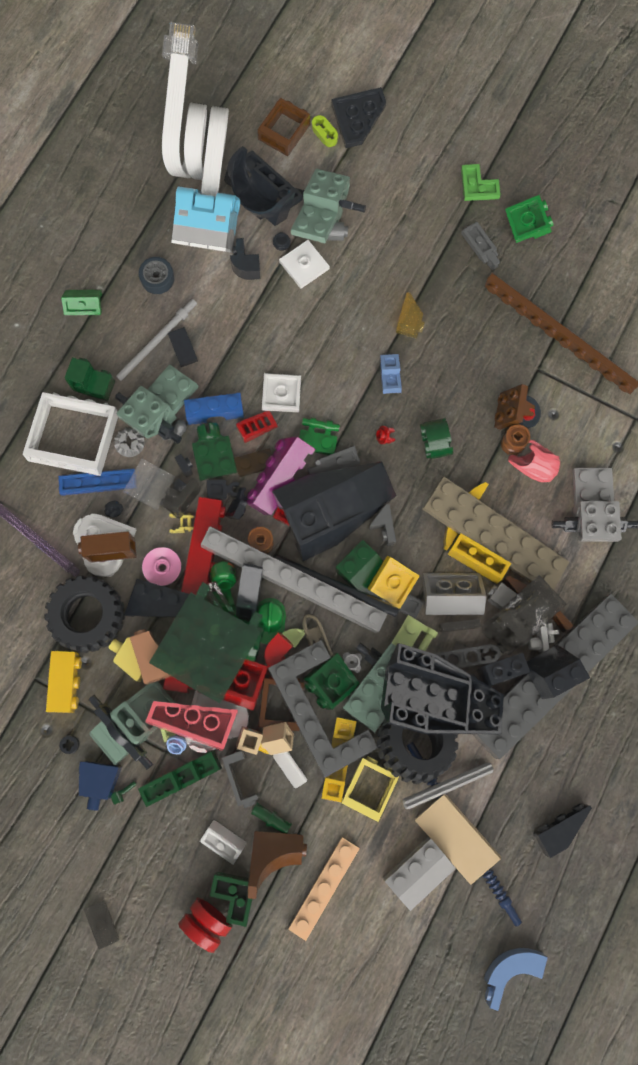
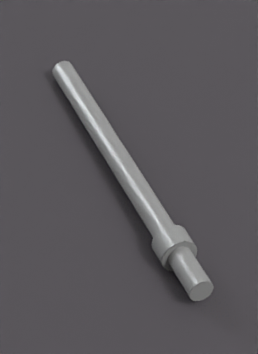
[116,299,197,381]

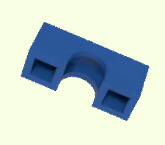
[184,393,244,425]

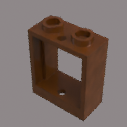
[258,98,310,157]
[78,531,137,563]
[259,675,304,731]

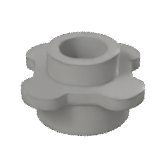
[343,652,362,673]

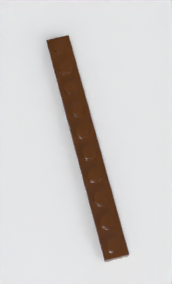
[485,273,638,394]

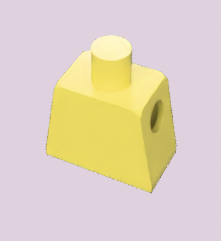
[109,637,143,682]

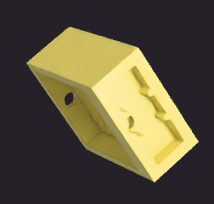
[341,756,399,822]

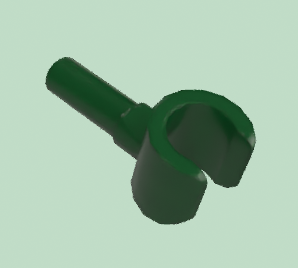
[111,781,137,805]

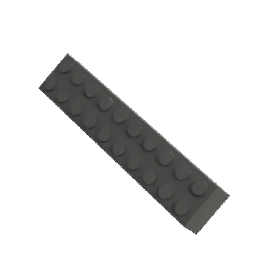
[472,594,638,759]

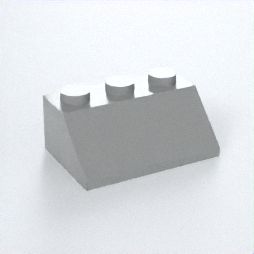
[423,573,486,615]
[383,837,456,911]

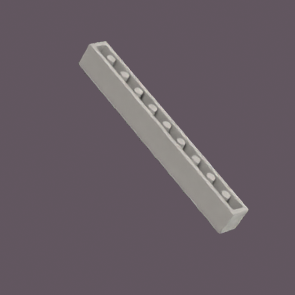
[201,527,387,633]

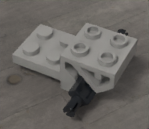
[551,468,638,542]

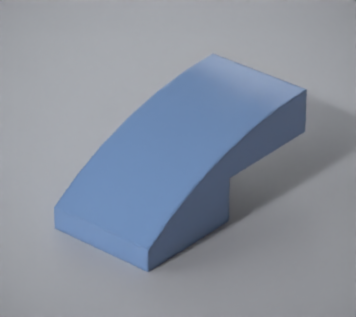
[380,354,402,394]

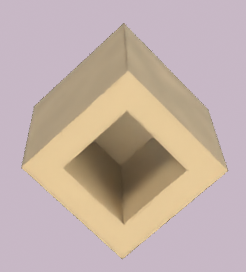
[261,722,294,755]
[236,726,263,755]

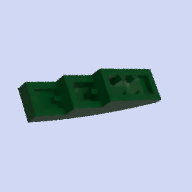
[138,750,222,807]

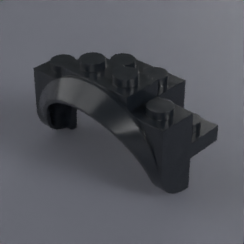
[224,146,303,226]

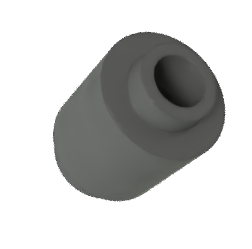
[327,222,348,241]

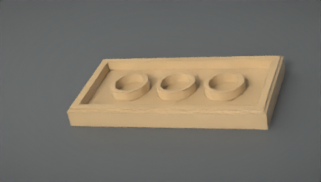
[415,794,501,885]

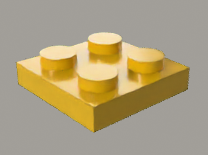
[368,556,419,608]

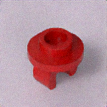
[376,426,395,444]

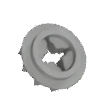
[114,428,145,457]

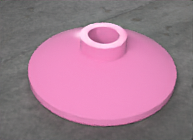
[142,547,181,586]

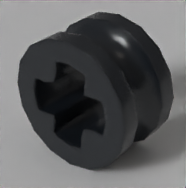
[59,736,80,754]

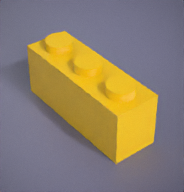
[448,533,511,584]
[46,651,82,713]

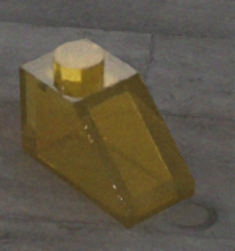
[395,292,425,338]

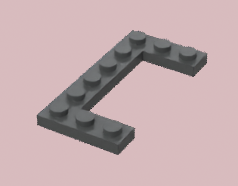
[268,640,377,777]

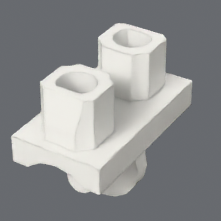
[526,615,559,652]

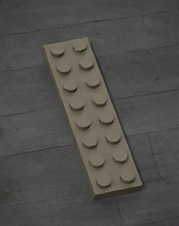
[422,477,569,594]

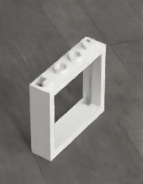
[23,392,118,476]

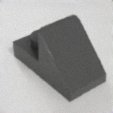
[369,504,396,546]

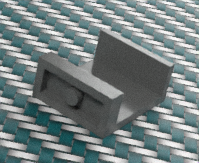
[222,751,260,808]

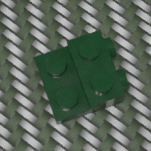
[303,653,360,710]

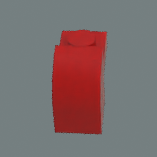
[265,632,294,668]

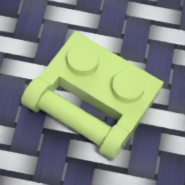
[392,615,438,651]

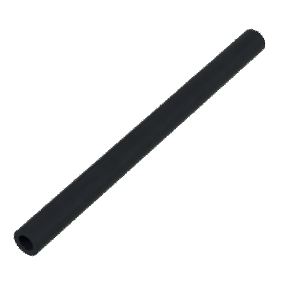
[274,554,400,617]

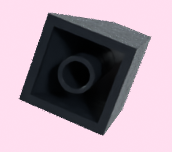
[526,645,590,699]

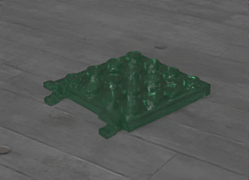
[149,582,263,704]

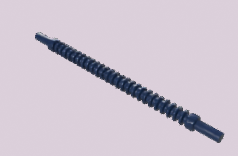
[406,742,522,927]

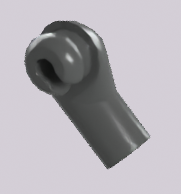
[162,420,187,440]

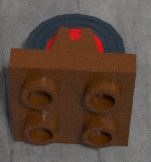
[494,384,541,430]

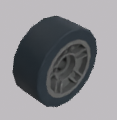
[139,257,174,294]

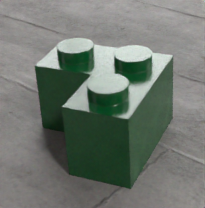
[64,357,115,402]
[210,871,253,927]

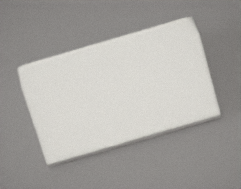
[273,752,307,788]
[200,820,247,864]

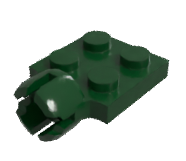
[192,422,237,481]

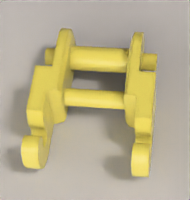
[169,513,194,533]

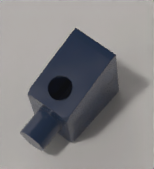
[79,761,122,811]

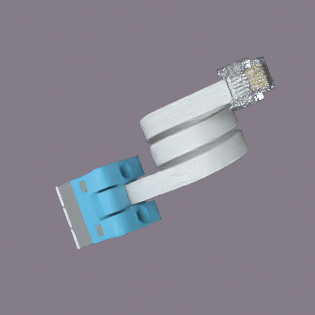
[162,22,240,253]

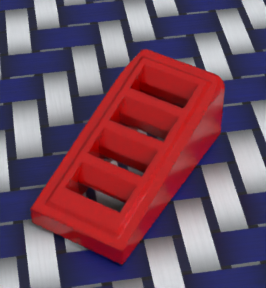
[236,411,278,443]

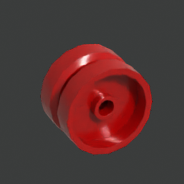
[178,897,233,953]

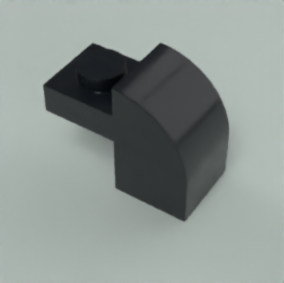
[230,238,261,280]

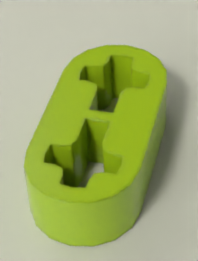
[312,115,338,147]

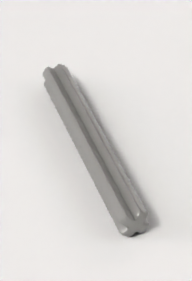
[402,762,493,809]

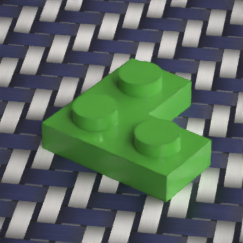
[461,164,500,201]

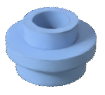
[166,736,187,754]

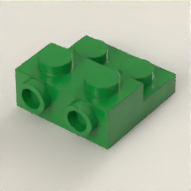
[505,195,554,243]

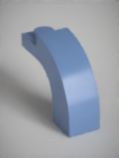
[484,948,548,1011]

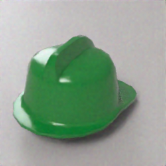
[254,598,286,644]

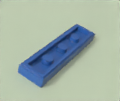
[58,469,137,496]

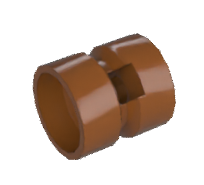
[501,424,531,455]
[248,527,274,555]

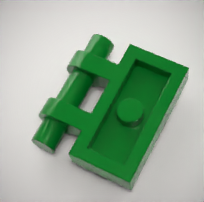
[299,417,340,455]

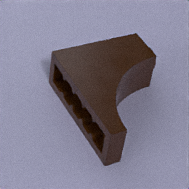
[248,831,307,899]

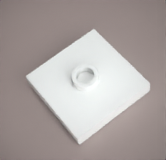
[279,240,330,289]
[262,373,301,412]

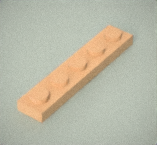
[288,837,360,941]

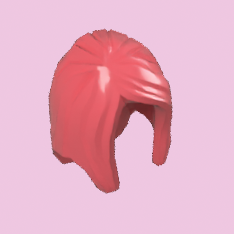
[508,440,560,482]

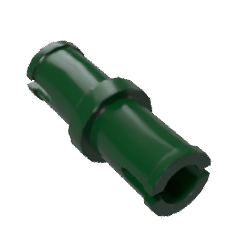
[251,803,292,834]

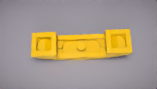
[443,482,489,551]
[321,717,356,803]

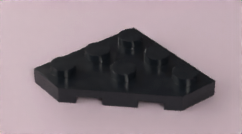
[331,87,386,148]

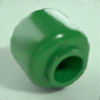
[210,561,237,591]

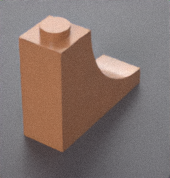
[130,629,204,685]

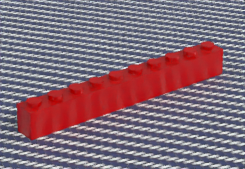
[163,497,226,694]

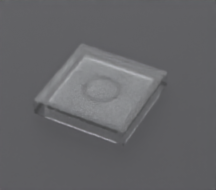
[123,459,175,510]

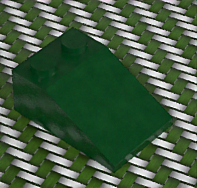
[335,540,385,602]

